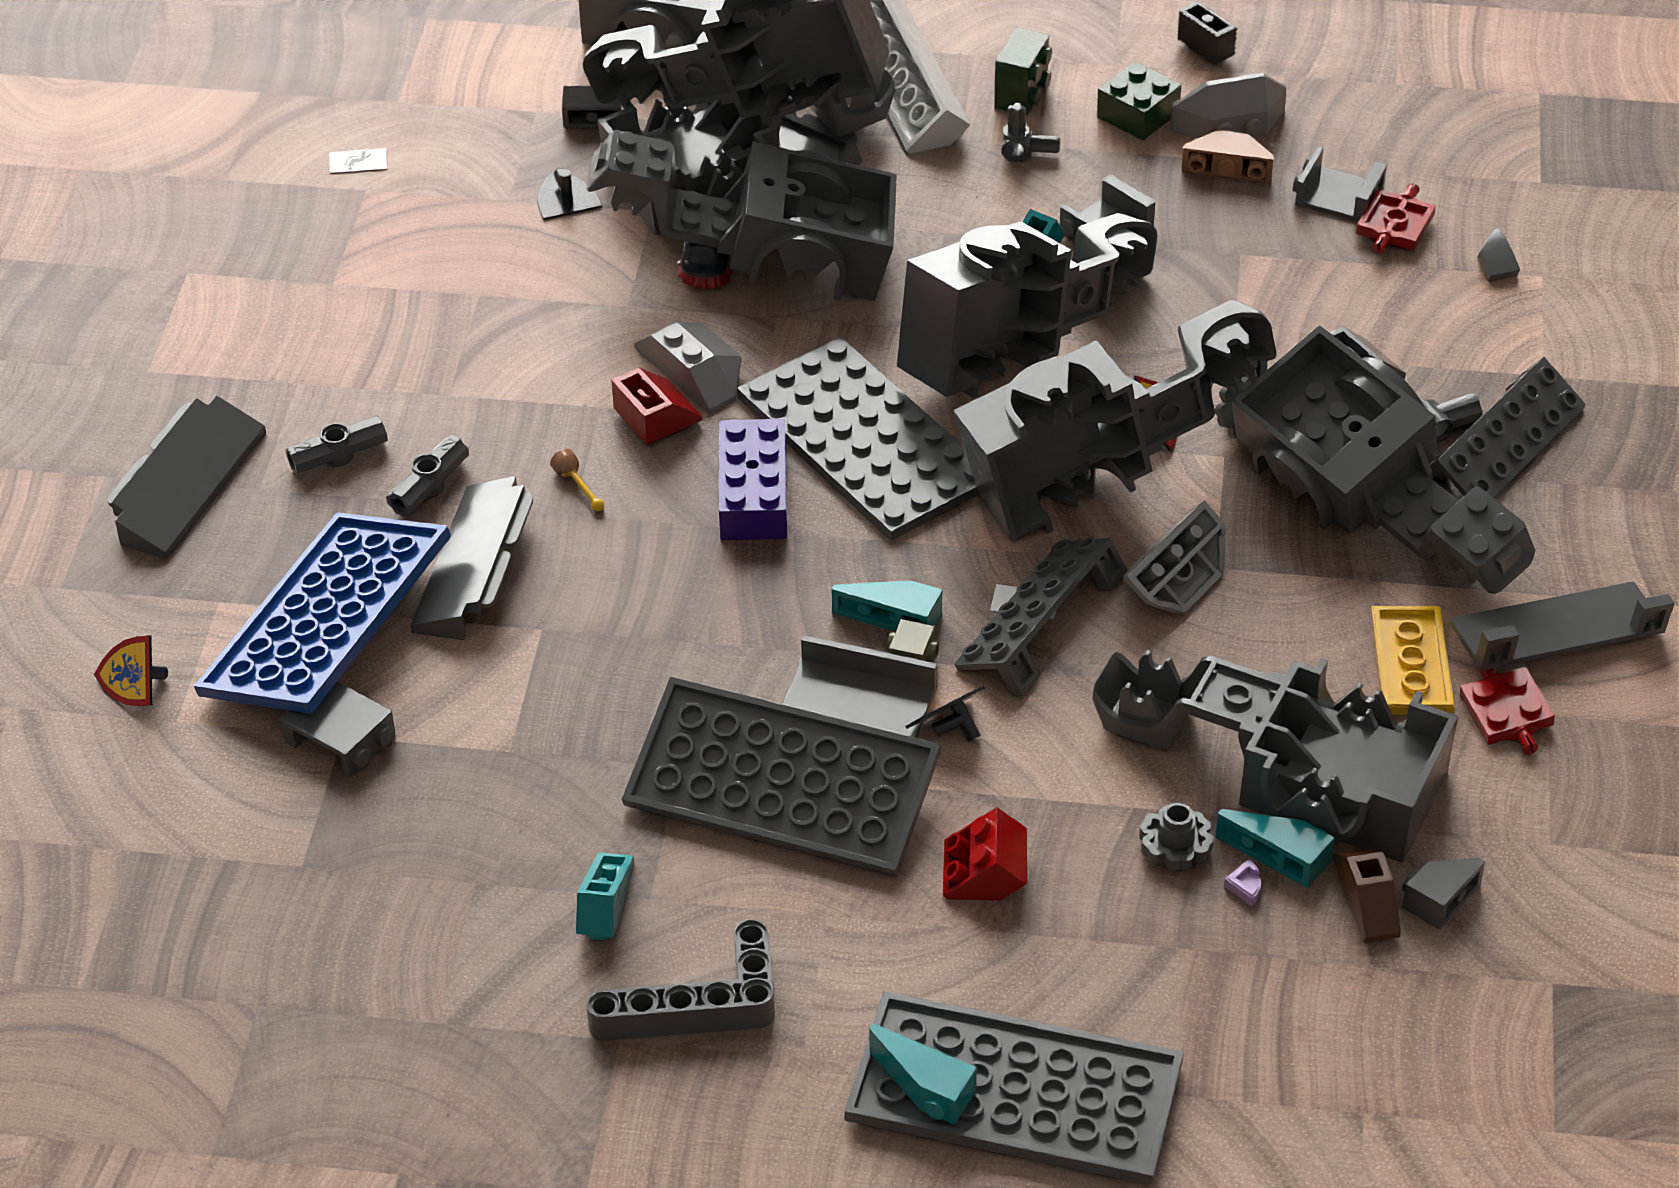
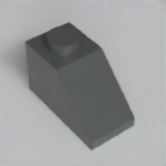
[1402,858,1485,930]

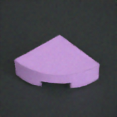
[1224,859,1261,907]

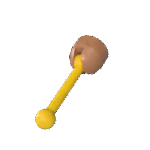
[550,448,604,512]

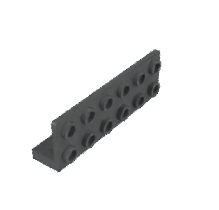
[1430,357,1586,498]
[954,537,1127,696]
[1450,582,1675,671]

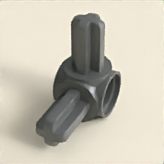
[1001,103,1060,162]

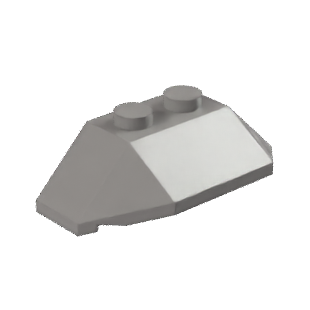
[1170,73,1287,139]
[634,322,741,414]
[1124,500,1227,615]

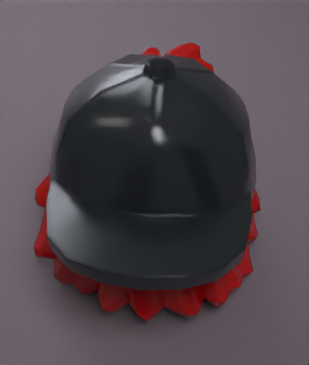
[677,241,732,290]

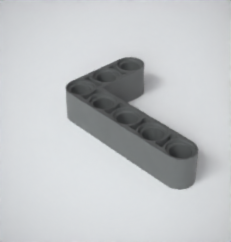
[586,919,775,1041]

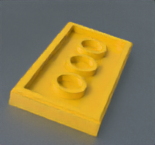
[1370,606,1455,715]

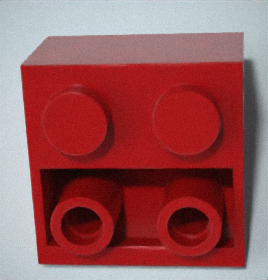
[611,368,702,445]
[943,807,1027,901]

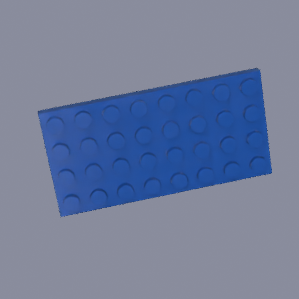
[194,512,451,714]

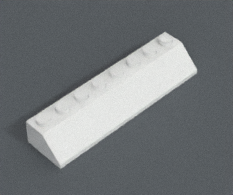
[870,0,971,154]

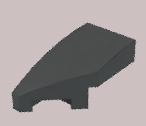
[1478,228,1520,281]

